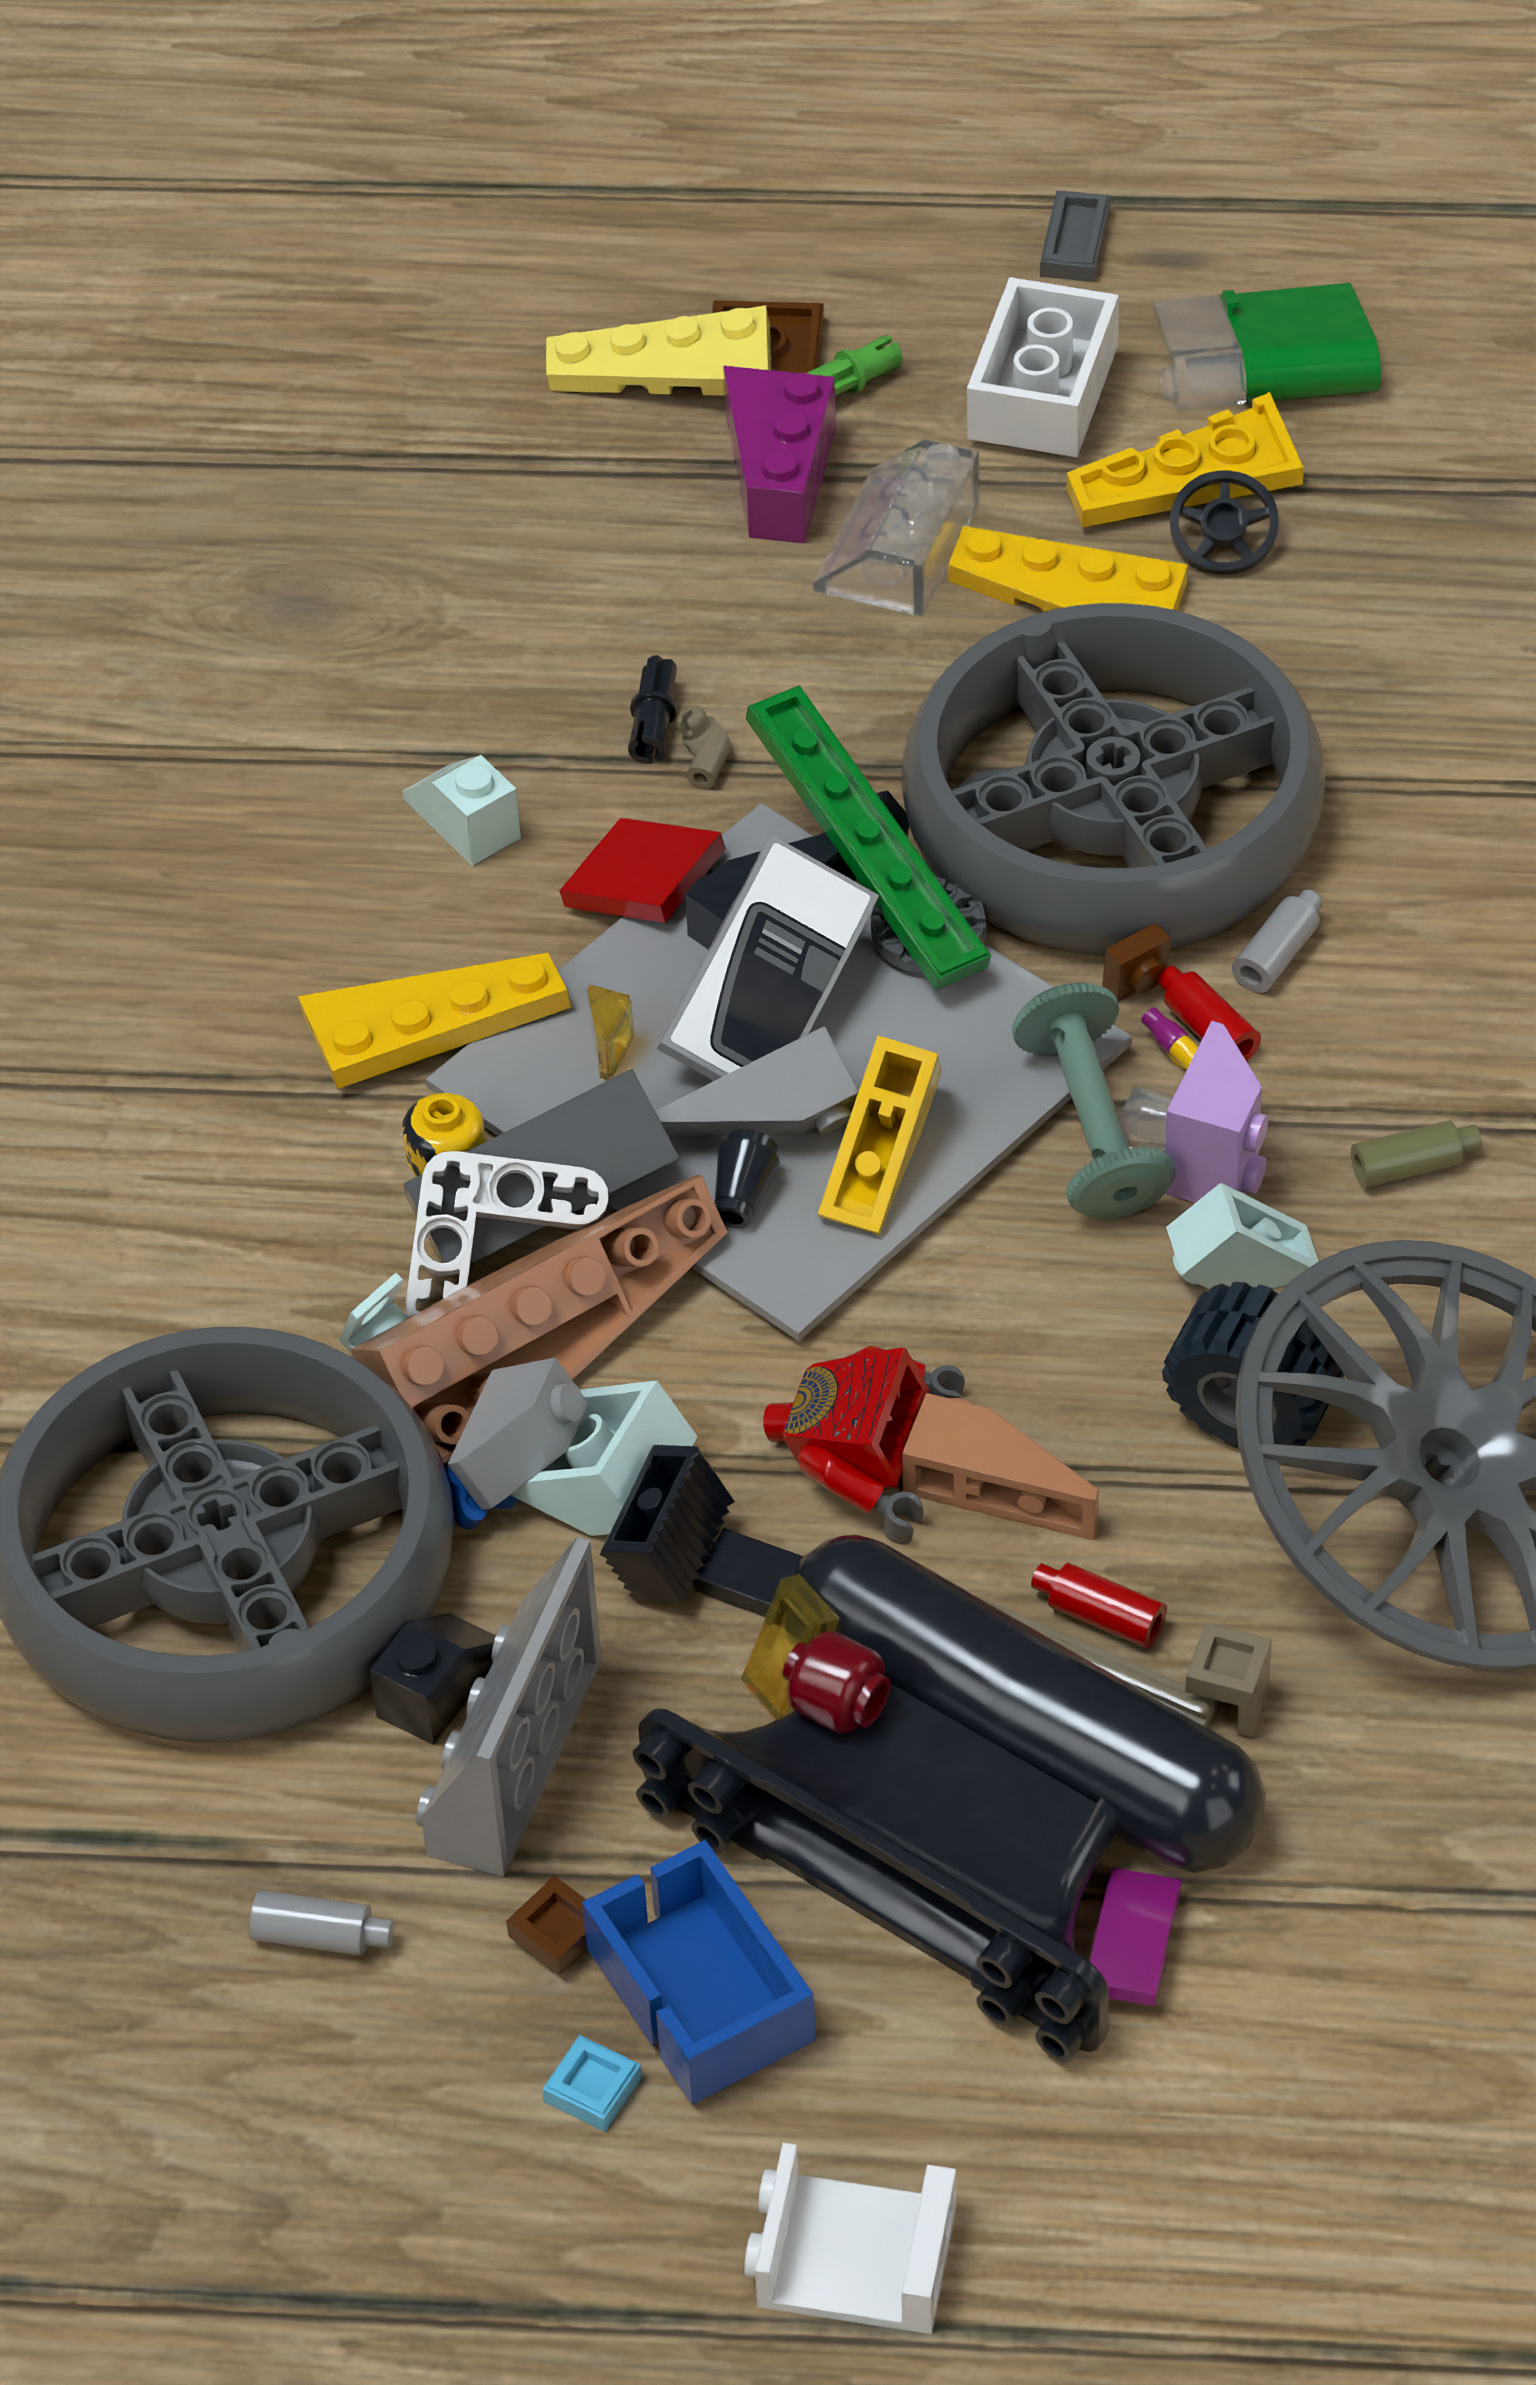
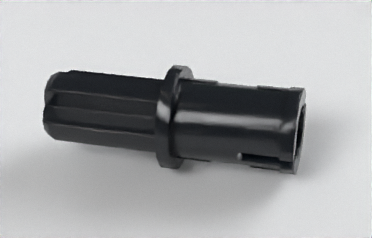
[627,655,677,764]

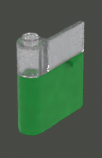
[1153,282,1381,411]

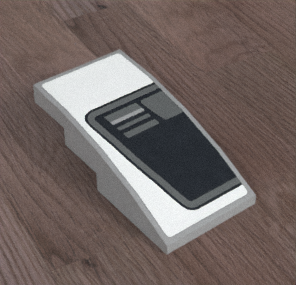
[657,834,879,1081]

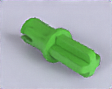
[807,335,903,396]

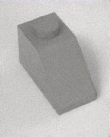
[448,1357,589,1510]

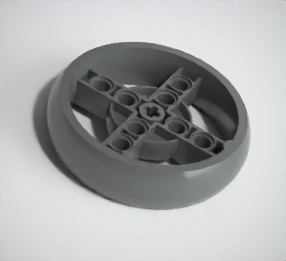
[901,603,1325,956]
[0,1327,454,1742]

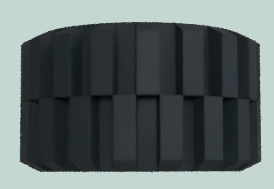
[1162,1282,1344,1448]

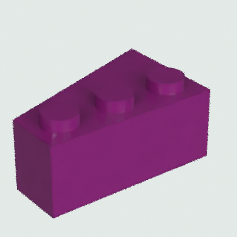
[723,365,836,544]

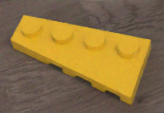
[1066,393,1304,528]
[948,526,1188,612]
[298,953,571,1089]

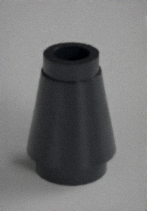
[714,1129,780,1228]

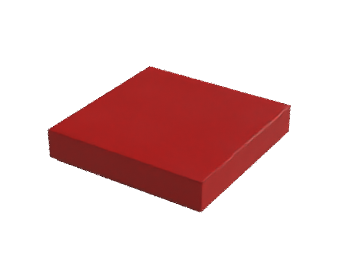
[559,817,726,923]

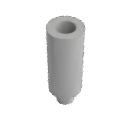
[1232,890,1323,993]
[250,1890,394,1956]

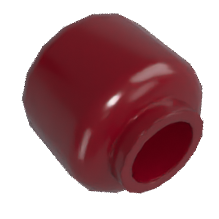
[782,1631,891,1734]

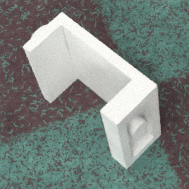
[744,2143,957,2334]

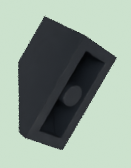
[370,1613,496,1745]

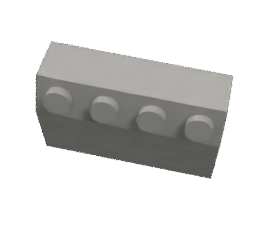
[416,1537,602,1878]

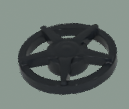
[1170,470,1279,575]

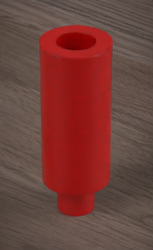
[1157,966,1261,1061]
[1031,1562,1167,1649]

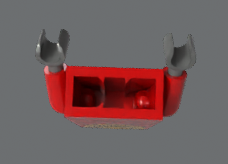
[763,1346,965,1544]

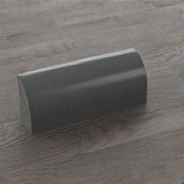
[404,1069,679,1264]

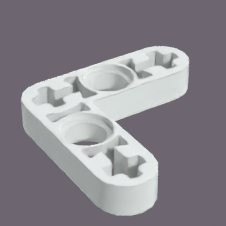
[406,1151,609,1318]

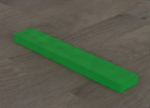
[745,685,991,991]

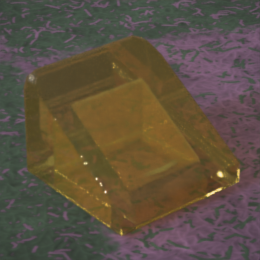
[587,985,634,1081]

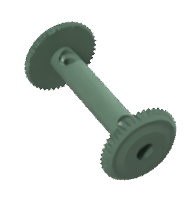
[1012,983,1176,1219]

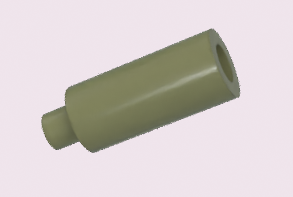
[1351,1120,1482,1189]

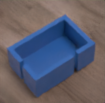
[582,1840,816,2105]

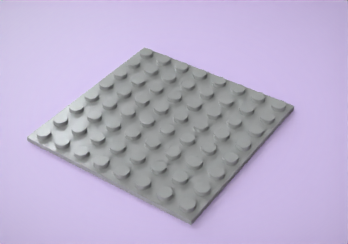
[426,803,1132,1341]

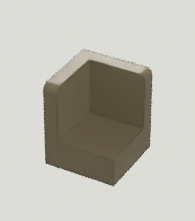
[1185,1622,1272,1738]

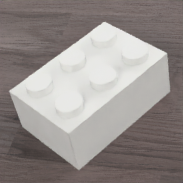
[967,277,1119,458]

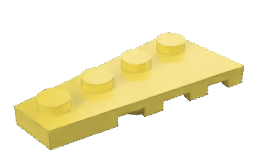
[546,305,771,396]

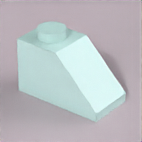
[402,755,521,866]
[1166,1183,1319,1289]

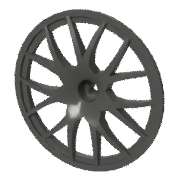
[1235,1240,1536,1671]

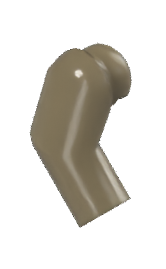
[676,706,731,789]

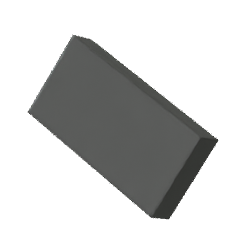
[1040,190,1111,282]

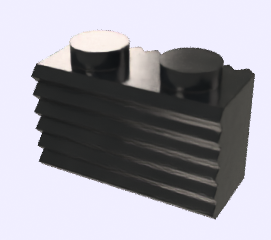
[599,1445,735,1603]

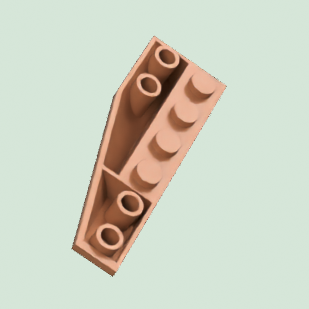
[350,1175,728,1464]

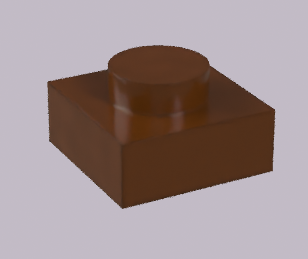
[1102,924,1171,1002]
[506,1876,587,1975]

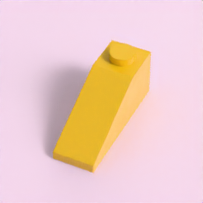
[818,1035,942,1235]

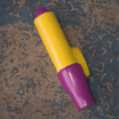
[1141,1007,1198,1070]

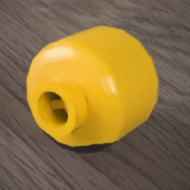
[402,1093,486,1177]

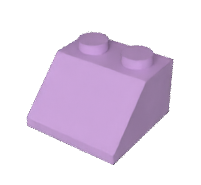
[1165,1021,1269,1203]

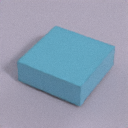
[542,2035,642,2132]

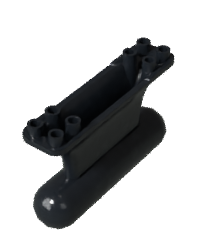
[632,1534,1266,2062]

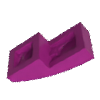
[1090,1868,1182,2006]

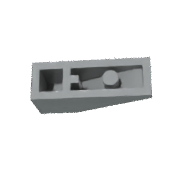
[654,1026,859,1136]

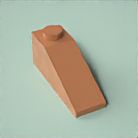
[902,1393,1099,1540]

